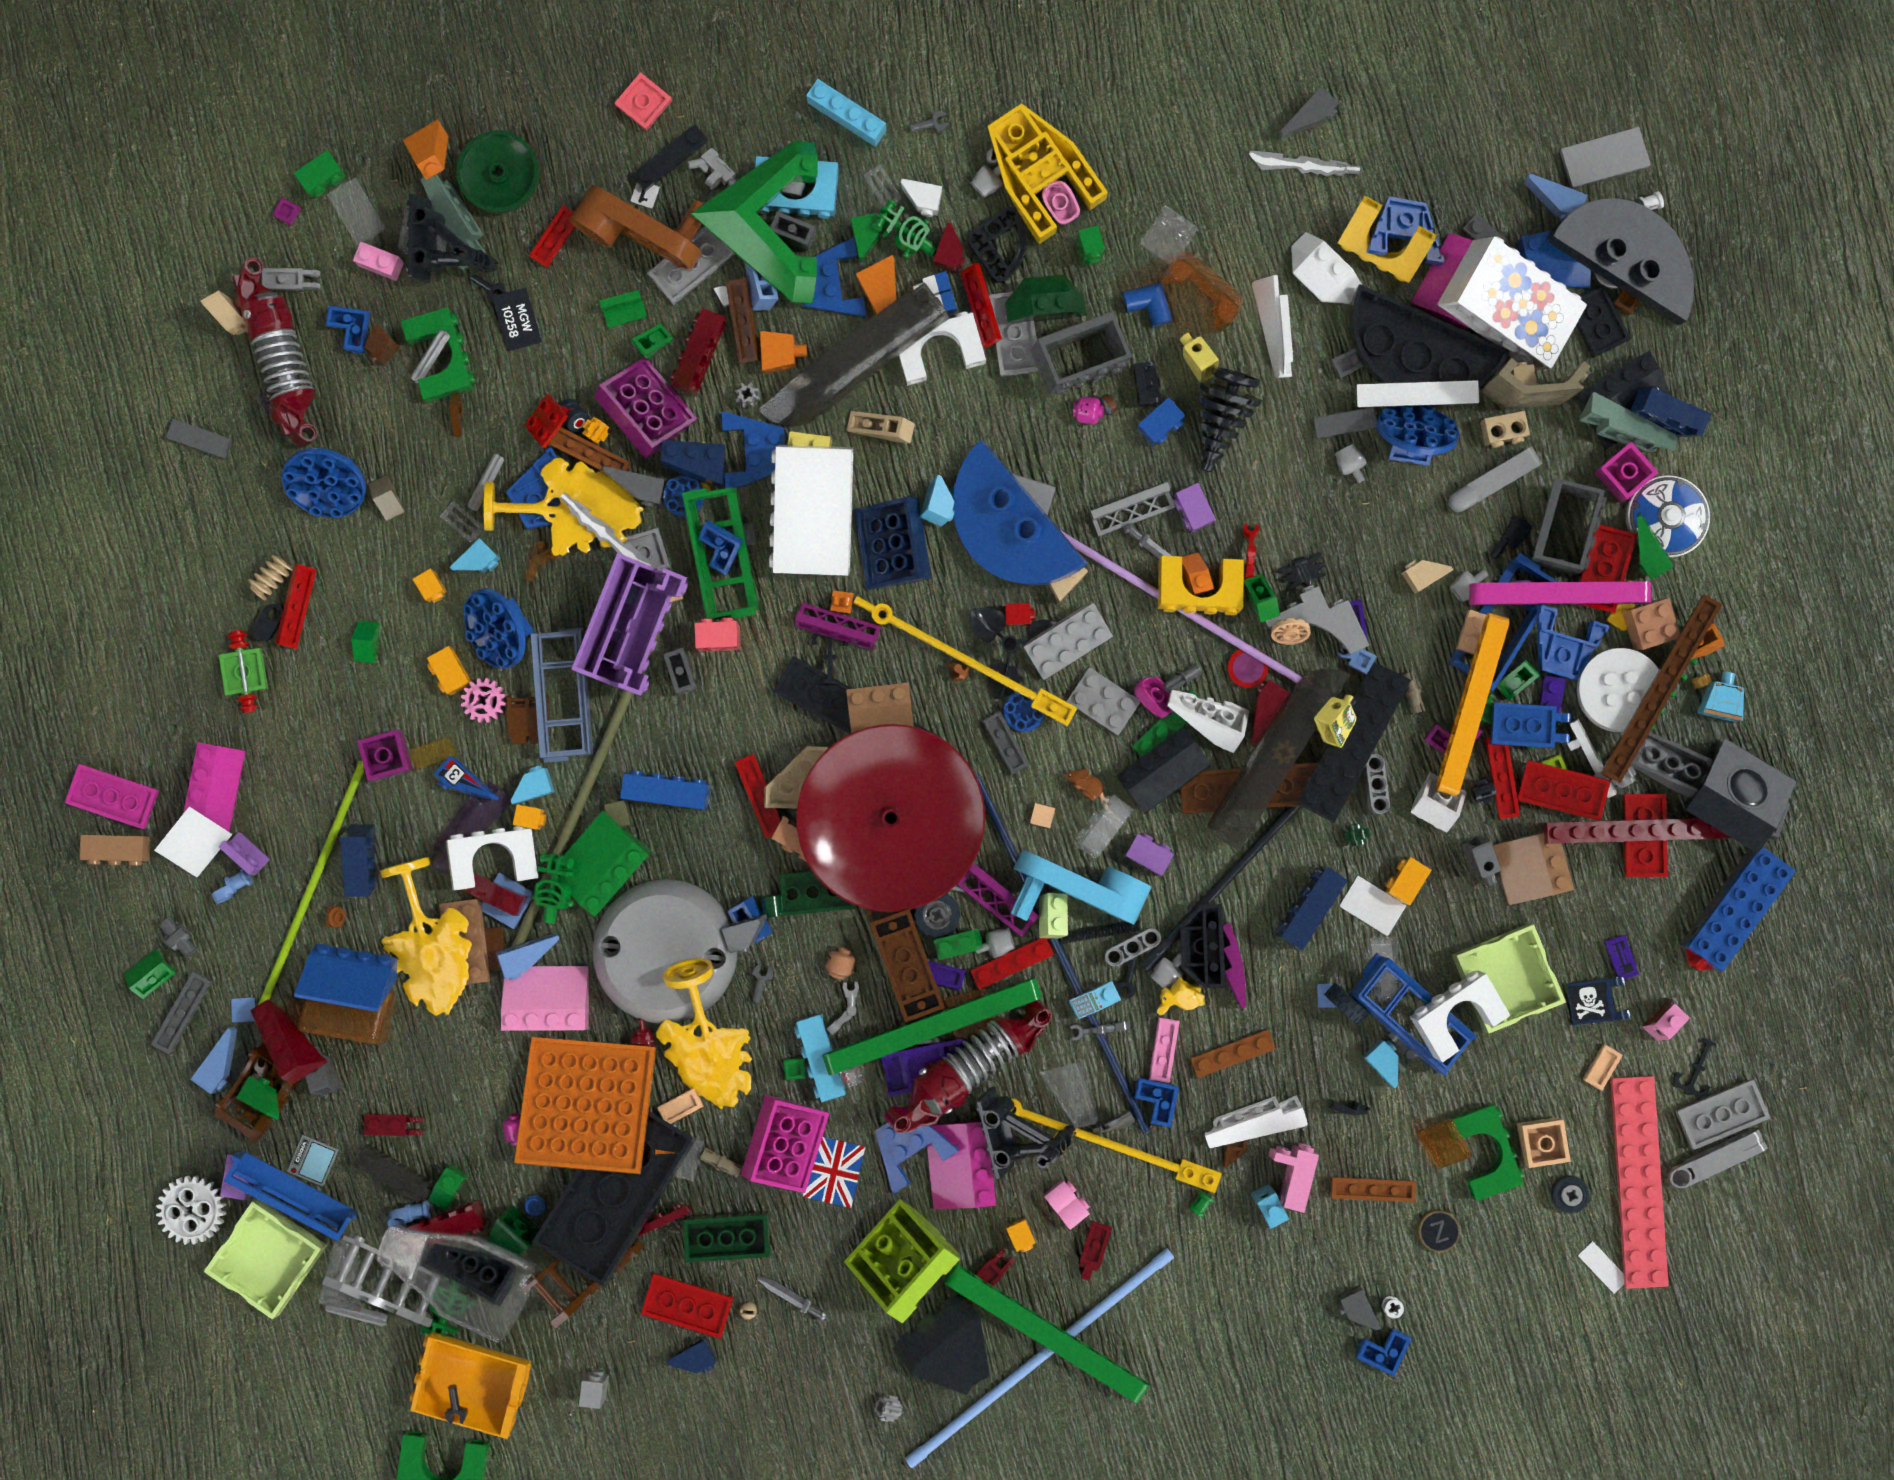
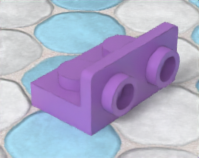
[219,832,270,875]

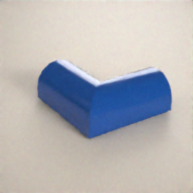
[1122,282,1172,327]
[325,305,371,354]
[698,520,743,575]
[1134,1077,1179,1128]
[1355,1328,1412,1376]

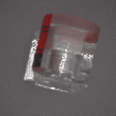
[840,1065,864,1088]

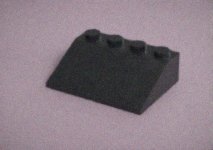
[1573,351,1671,449]

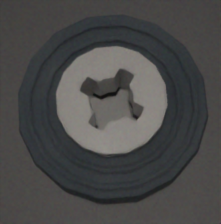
[1551,1175,1590,1214]

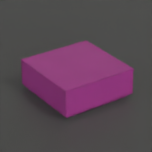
[272,197,302,226]

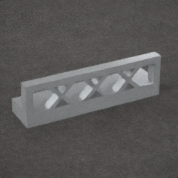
[1089,482,1175,537]

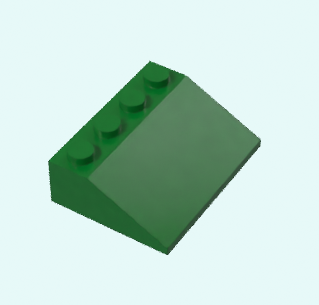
[550,810,651,917]

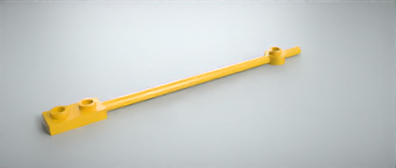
[854,596,1077,727]
[1011,1098,1222,1193]

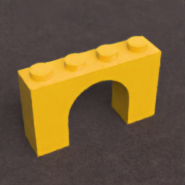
[1338,195,1437,283]
[1158,556,1244,616]

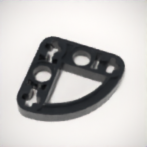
[968,207,1027,283]

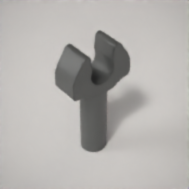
[910,110,948,133]
[751,963,774,1003]

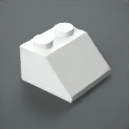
[1411,772,1467,832]

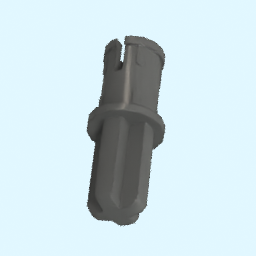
[1163,664,1202,693]

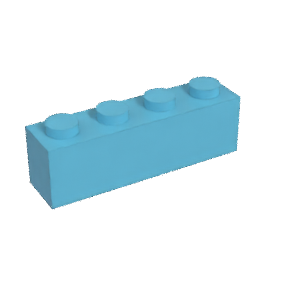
[806,79,887,147]
[794,1014,846,1102]

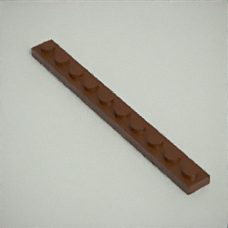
[1600,594,1723,784]

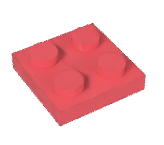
[614,72,673,131]

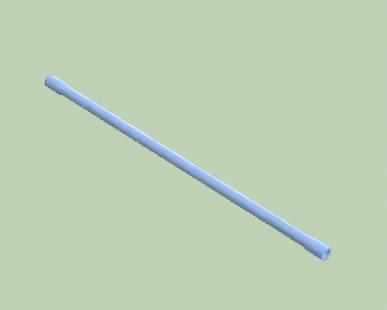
[905,1248,1175,1468]

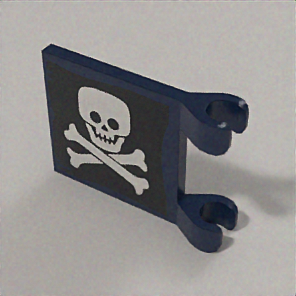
[1567,976,1631,1025]

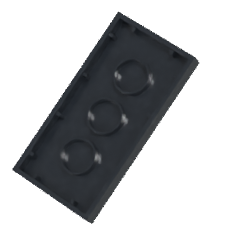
[532,1111,696,1287]

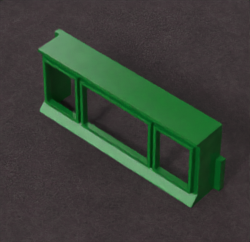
[682,487,759,619]

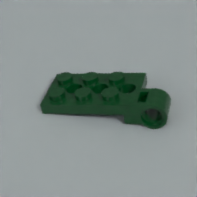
[761,871,856,918]

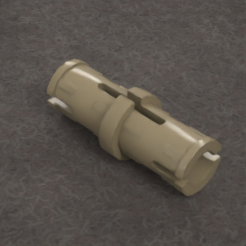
[1402,671,1426,714]
[700,1148,743,1179]

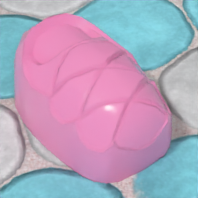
[1042,181,1080,225]

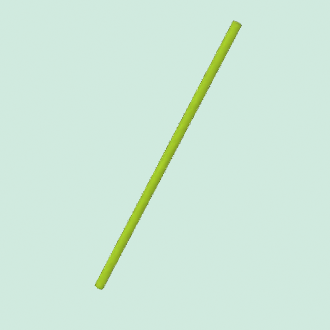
[258,760,365,1005]

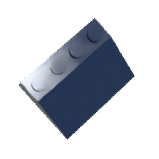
[854,497,931,590]

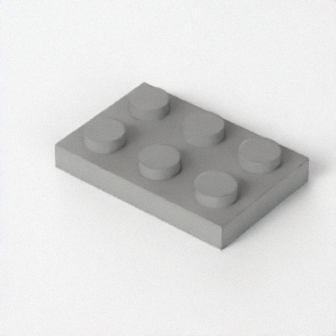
[1067,667,1141,736]

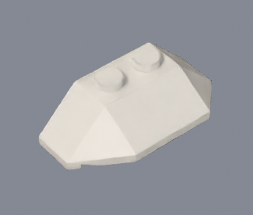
[1291,232,1362,304]

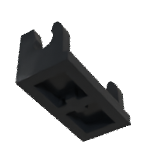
[1133,361,1162,408]

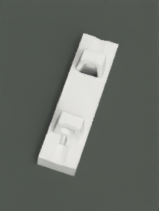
[1567,718,1617,798]

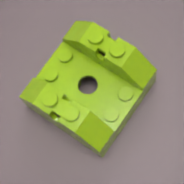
[844,1199,960,1323]

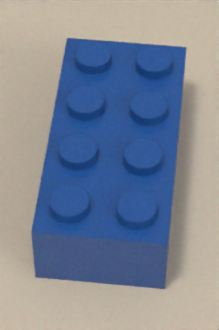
[620,770,711,810]

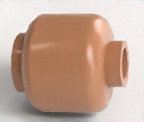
[825,947,855,979]

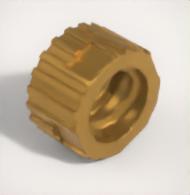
[1691,673,1712,689]

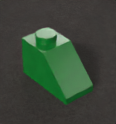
[851,213,883,263]
[236,1076,280,1120]
[428,1164,469,1212]

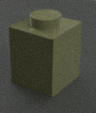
[604,797,633,827]

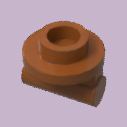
[948,661,969,681]
[325,906,345,928]

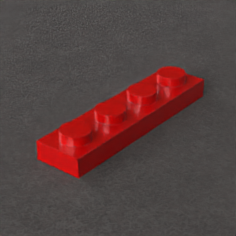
[960,263,1002,348]
[275,564,317,649]
[1485,737,1520,820]
[735,754,781,839]
[970,938,1054,990]

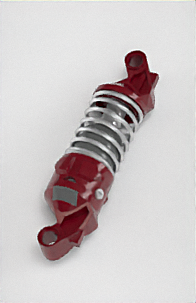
[232,257,317,447]
[884,1000,1052,1133]

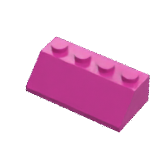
[183,742,246,832]

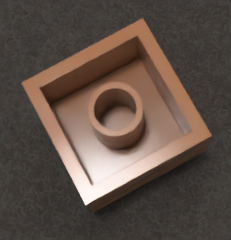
[1622,598,1680,650]

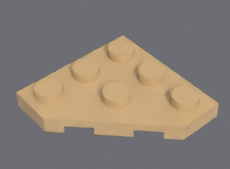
[764,746,828,809]

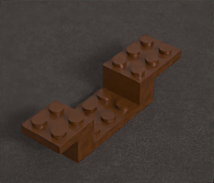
[866,909,946,1023]

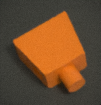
[760,331,807,374]

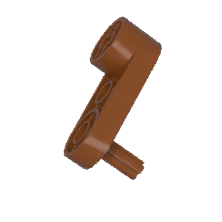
[569,185,703,271]

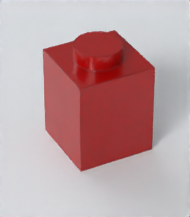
[1005,603,1035,627]

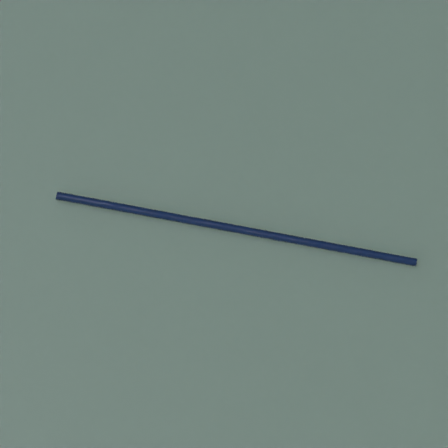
[976,774,1150,1134]

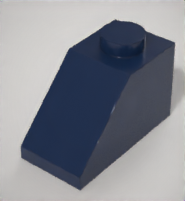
[666,1337,717,1374]

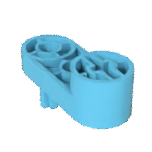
[1010,850,1151,925]

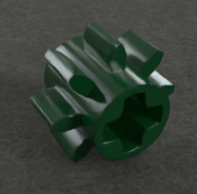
[1344,823,1371,846]

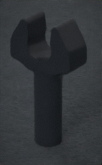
[470,273,507,303]
[1115,959,1137,999]
[445,1384,468,1424]

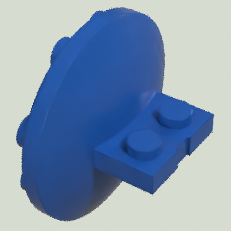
[1376,405,1459,466]
[281,448,366,518]
[463,588,535,669]

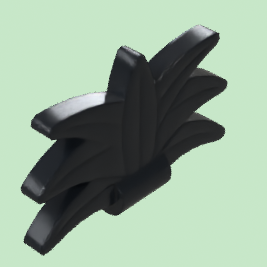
[1277,552,1327,590]

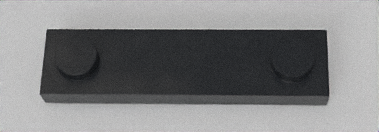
[632,124,708,192]

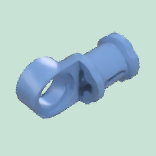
[211,869,253,904]
[387,1200,431,1229]

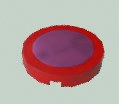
[1227,649,1269,688]

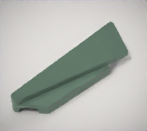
[421,174,486,270]
[1579,392,1677,453]

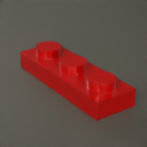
[529,205,575,268]

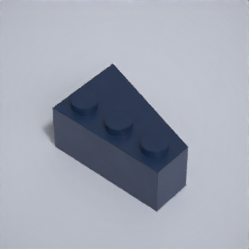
[1630,386,1712,437]
[661,440,726,489]
[340,824,377,897]

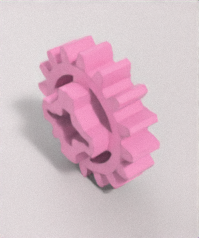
[461,678,507,723]

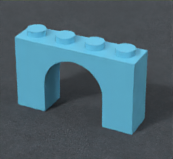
[755,156,839,219]

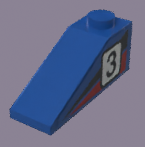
[434,756,499,801]

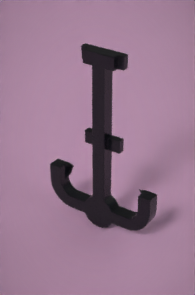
[812,633,848,685]
[1673,1038,1717,1096]

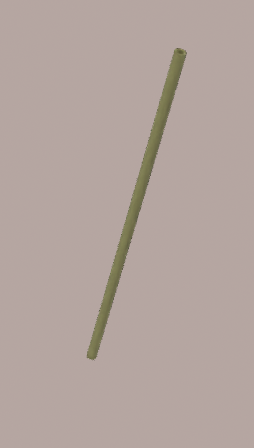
[511,632,659,947]

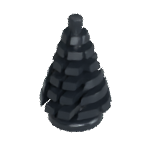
[1200,366,1263,472]

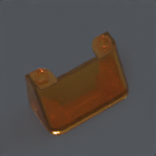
[1158,251,1243,332]
[297,991,396,1044]

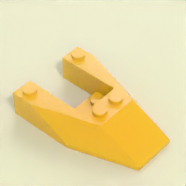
[988,103,1108,244]

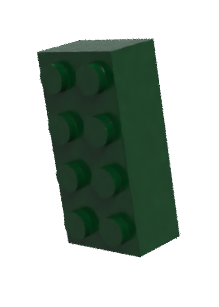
[683,1211,771,1263]

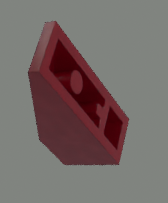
[1250,679,1290,746]
[462,872,528,916]

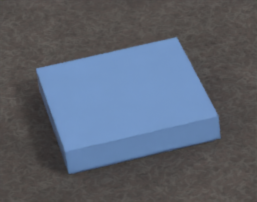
[481,873,535,929]

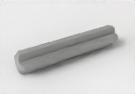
[411,330,450,383]
[467,454,504,511]
[325,1300,388,1326]

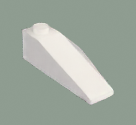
[1167,690,1249,753]

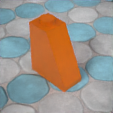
[403,119,449,180]
[856,255,897,321]

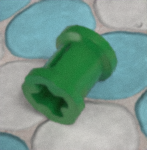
[1188,1190,1215,1218]

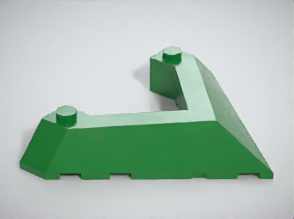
[690,141,818,304]

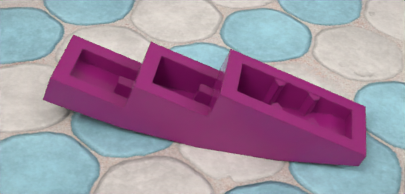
[1223,922,1246,1009]

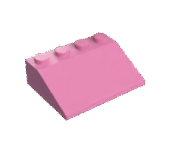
[501,966,589,1031]

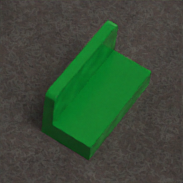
[599,290,647,328]
[125,949,175,999]

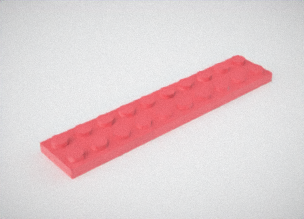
[1610,1076,1668,1289]

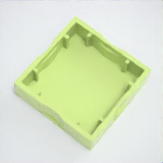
[1452,924,1566,1034]
[204,1199,327,1319]

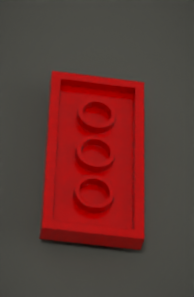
[1578,524,1637,614]
[1518,760,1611,821]
[1623,794,1668,877]
[641,1273,734,1339]

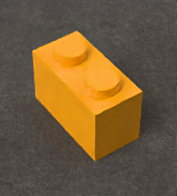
[427,646,472,695]
[1385,857,1432,905]

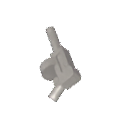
[687,148,736,190]

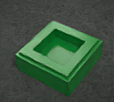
[783,1057,806,1081]

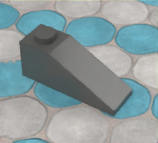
[1277,87,1339,140]
[600,466,664,507]

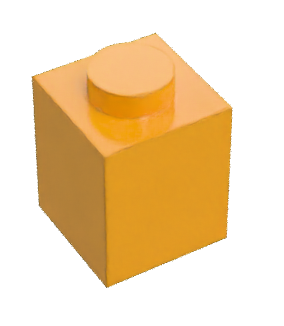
[413,568,447,603]
[513,805,547,830]
[1006,1217,1036,1253]

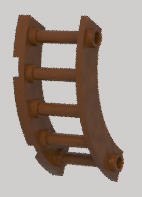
[522,1241,644,1329]

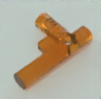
[526,541,559,582]

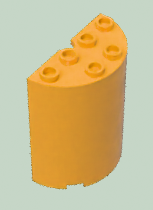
[409,1332,531,1439]

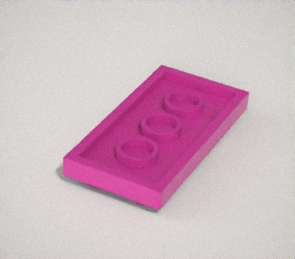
[65,764,159,829]

